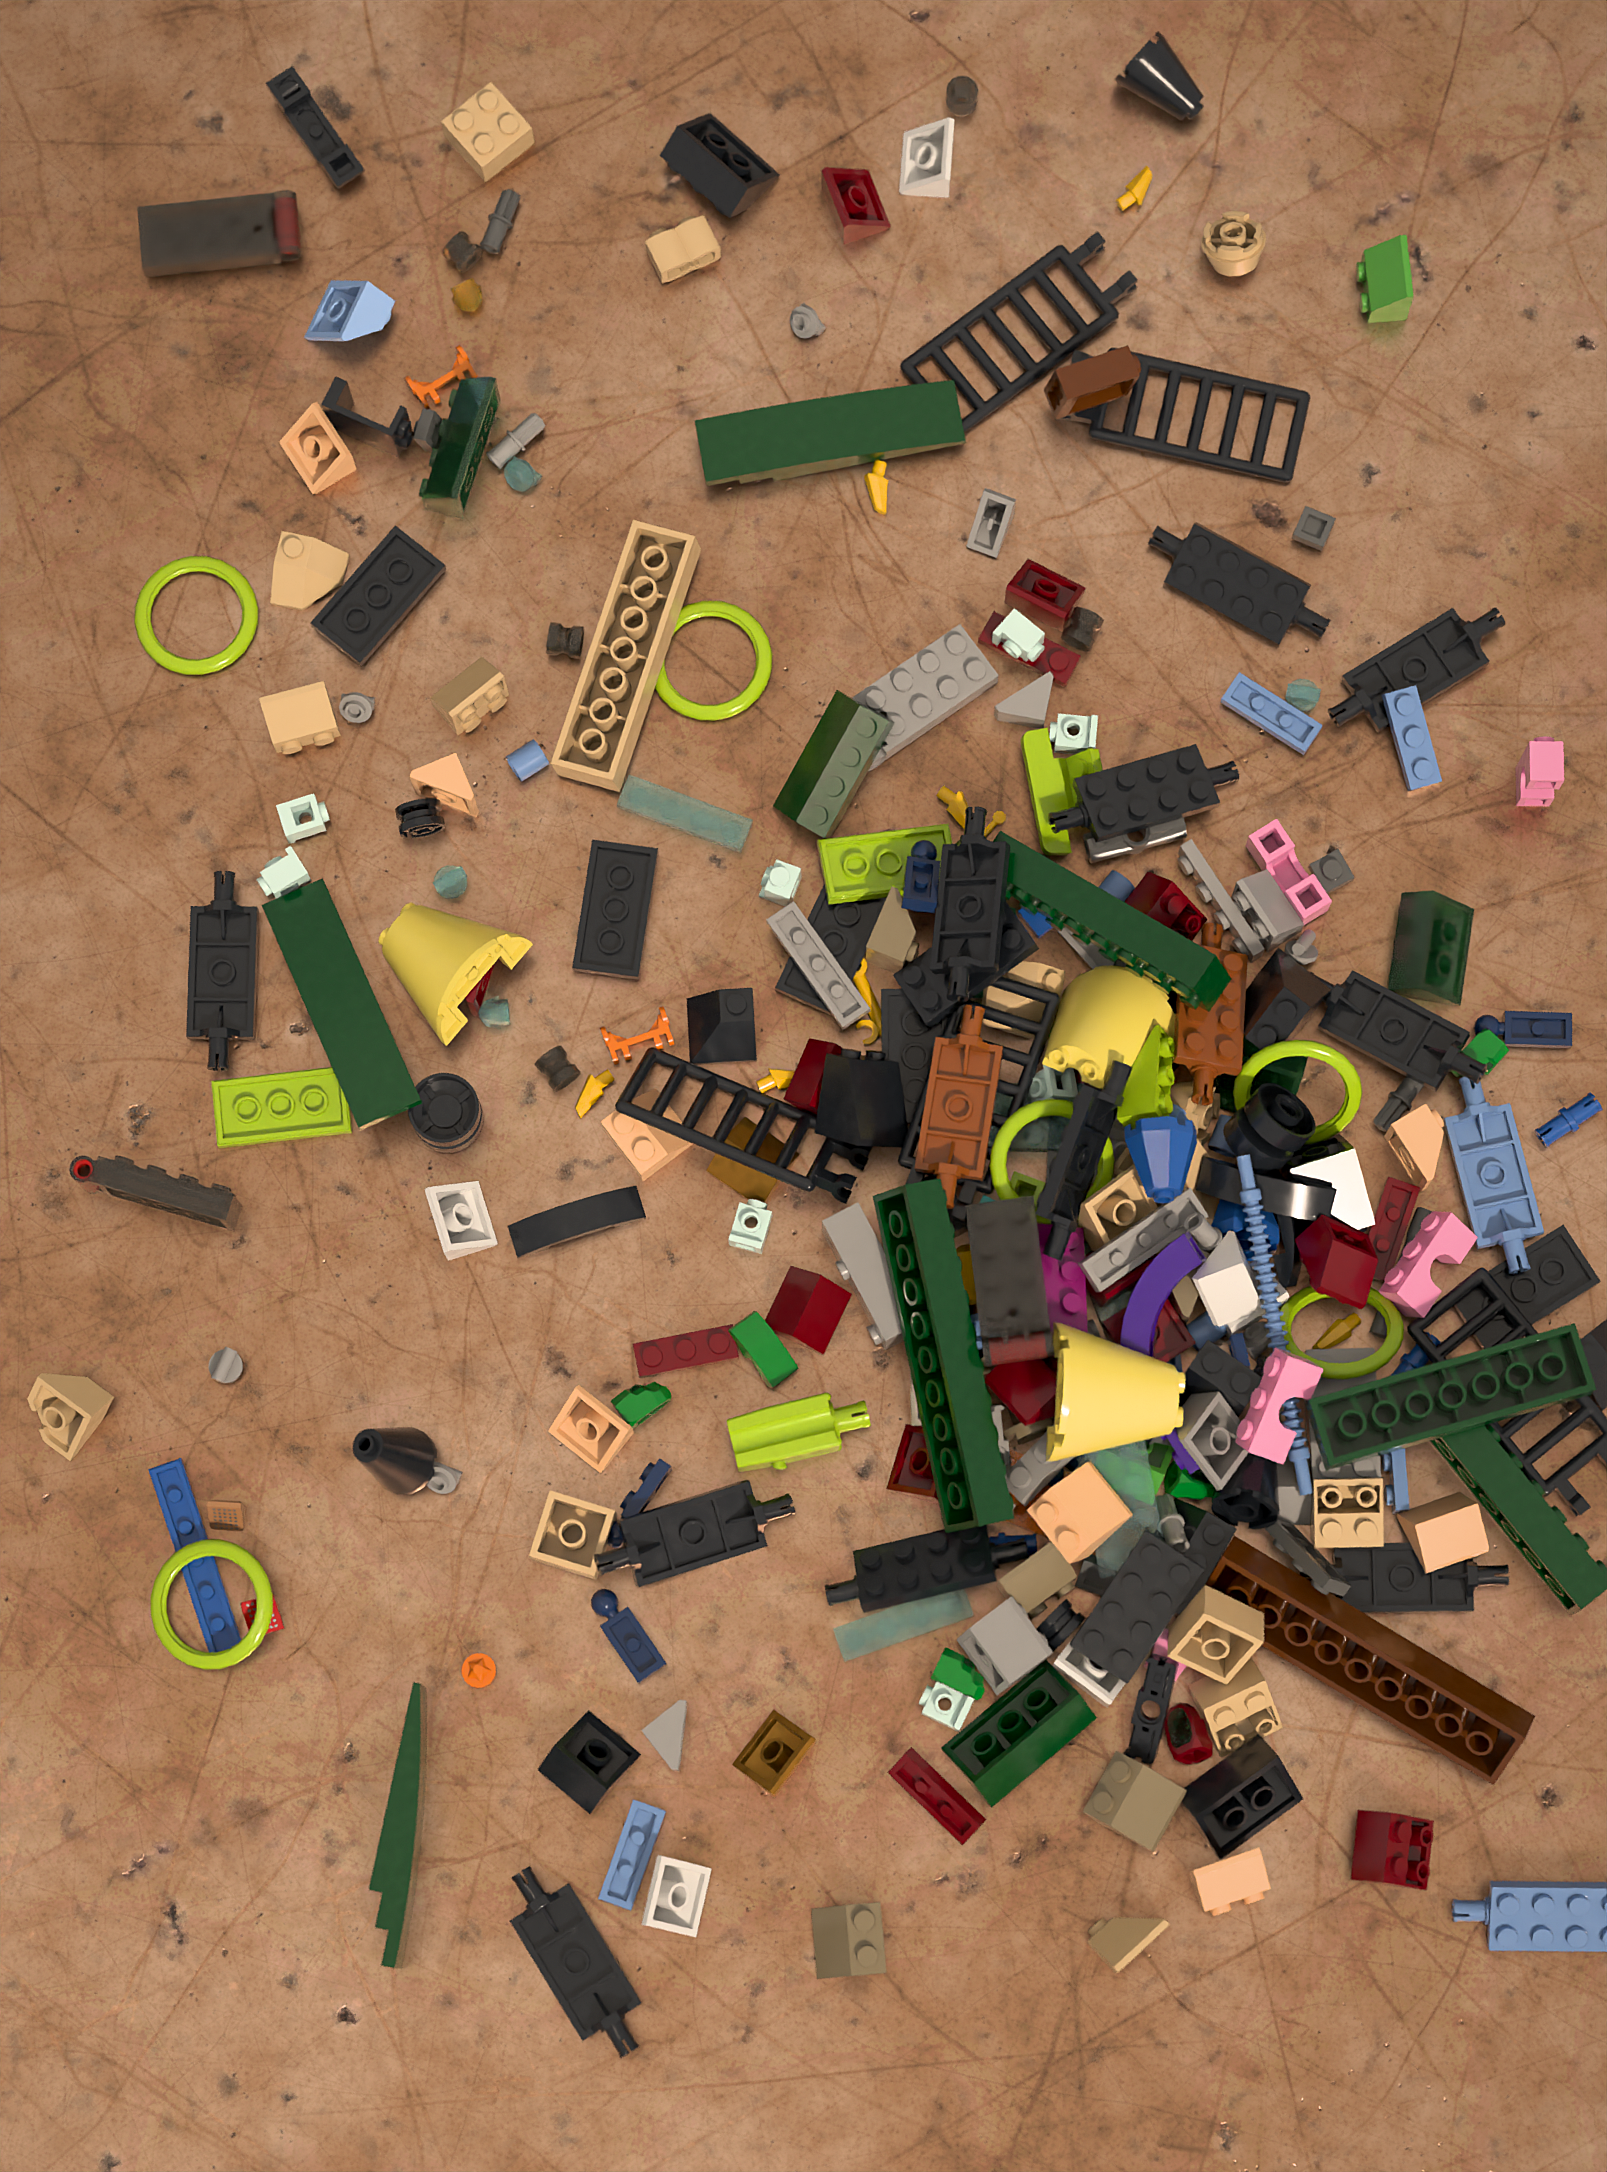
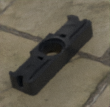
[1124,1654,1179,1764]

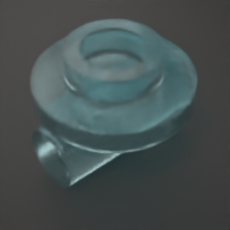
[504,457,542,491]
[1286,679,1321,712]
[432,865,467,899]

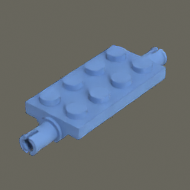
[1443,1077,1544,1274]
[1452,1881,1607,1952]

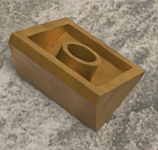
[706,1117,800,1203]
[732,1709,816,1798]

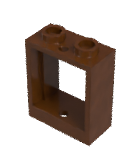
[1044,345,1141,420]

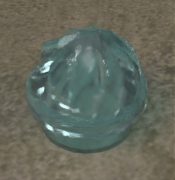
[479,996,510,1030]

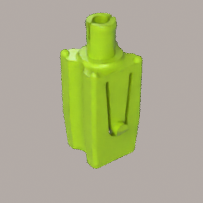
[727,1393,871,1472]

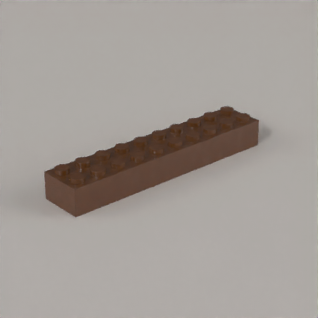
[1205,1536,1535,1785]

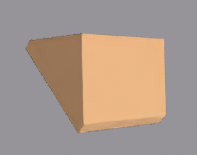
[279,402,357,494]
[409,753,479,818]
[548,1385,634,1474]
[1397,1492,1489,1573]

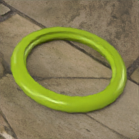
[134,556,258,675]
[655,600,772,720]
[1233,1039,1362,1145]
[990,1099,1115,1225]
[1280,1286,1404,1380]
[151,1539,273,1670]

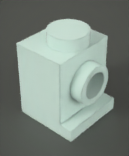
[992,608,1045,662]
[1049,714,1098,754]
[276,793,330,844]
[256,846,312,898]
[759,859,802,906]
[1027,1065,1078,1104]
[728,1199,773,1254]
[918,1682,974,1732]

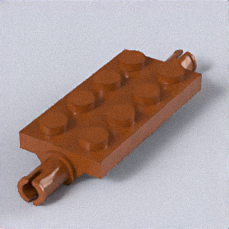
[1173,923,1248,1106]
[914,1005,1004,1208]

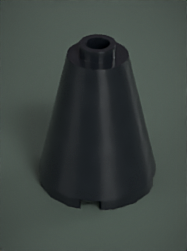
[1114,31,1204,121]
[353,1427,437,1495]
[1211,1452,1280,1529]

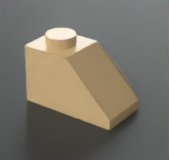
[270,531,350,611]
[27,1373,114,1461]

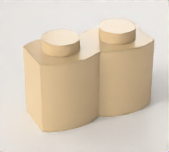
[645,215,721,283]

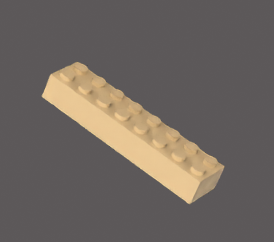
[551,520,701,792]

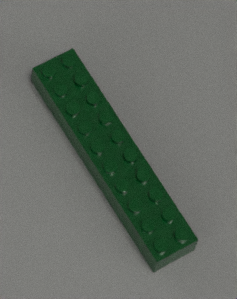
[873,1178,1015,1533]

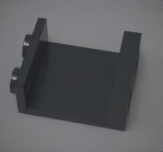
[321,376,414,458]

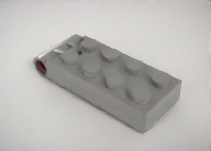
[852,624,999,771]

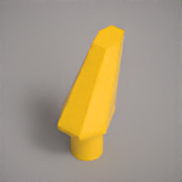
[1115,166,1153,211]
[864,460,888,515]
[936,786,968,829]
[756,1068,795,1093]
[575,1069,615,1118]
[1313,1312,1362,1349]

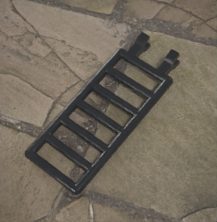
[900,231,1138,433]
[1059,347,1310,483]
[898,976,1061,1225]
[615,1047,873,1204]
[1407,1268,1607,1517]

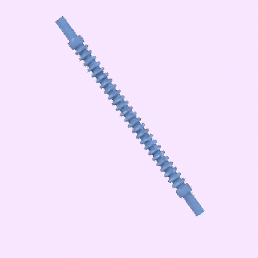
[1237,1155,1313,1496]

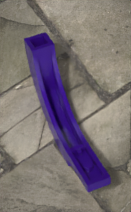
[1121,1231,1207,1474]

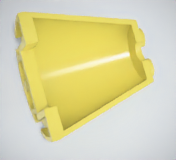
[378,903,533,1046]
[1042,965,1176,1089]
[1045,1323,1185,1462]

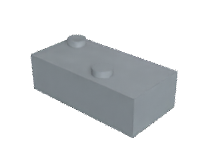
[822,1202,904,1350]

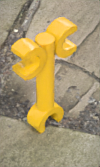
[854,958,881,1046]

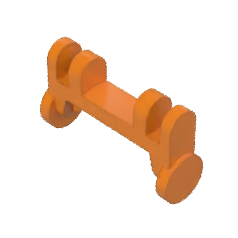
[404,345,479,409]
[600,1006,674,1065]

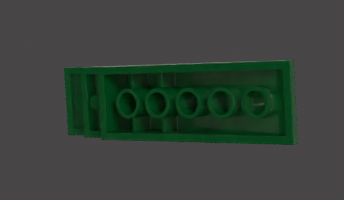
[694,380,966,486]
[262,878,422,1131]
[369,1682,427,1969]

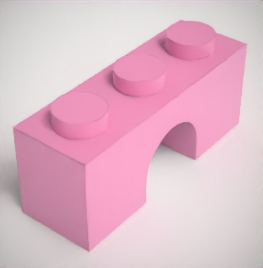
[1516,737,1564,806]
[1245,819,1332,925]
[1378,1211,1478,1318]
[1235,1347,1323,1464]

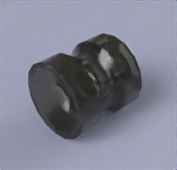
[1061,607,1104,652]
[546,622,584,659]
[535,1045,581,1092]

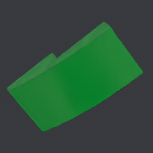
[728,1311,799,1388]

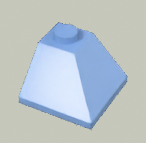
[304,281,395,341]

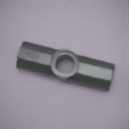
[1083,818,1187,863]

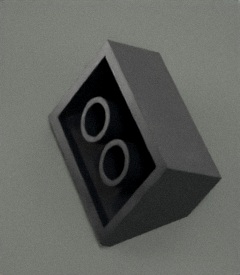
[659,113,780,218]
[1154,1498,1237,1618]
[1180,1734,1303,1860]

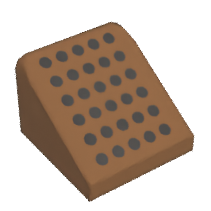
[207,1499,246,1531]

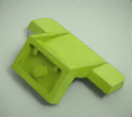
[1020,728,1103,855]

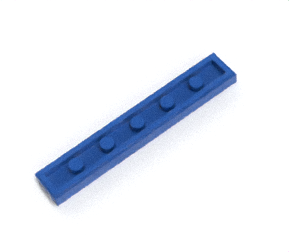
[148,1458,242,1652]

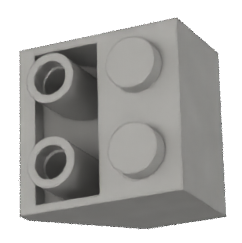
[1231,869,1304,953]
[956,1596,1053,1695]

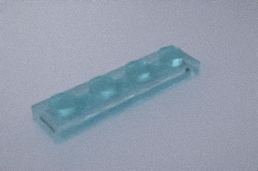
[617,774,753,853]
[833,1589,974,1662]

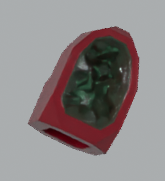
[1164,1702,1213,1765]

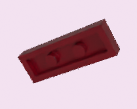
[978,611,1081,687]
[1368,1176,1420,1283]
[633,1324,739,1378]
[888,1747,987,1845]

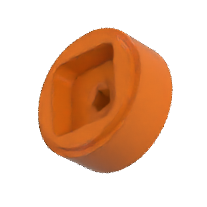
[461,1653,497,1688]

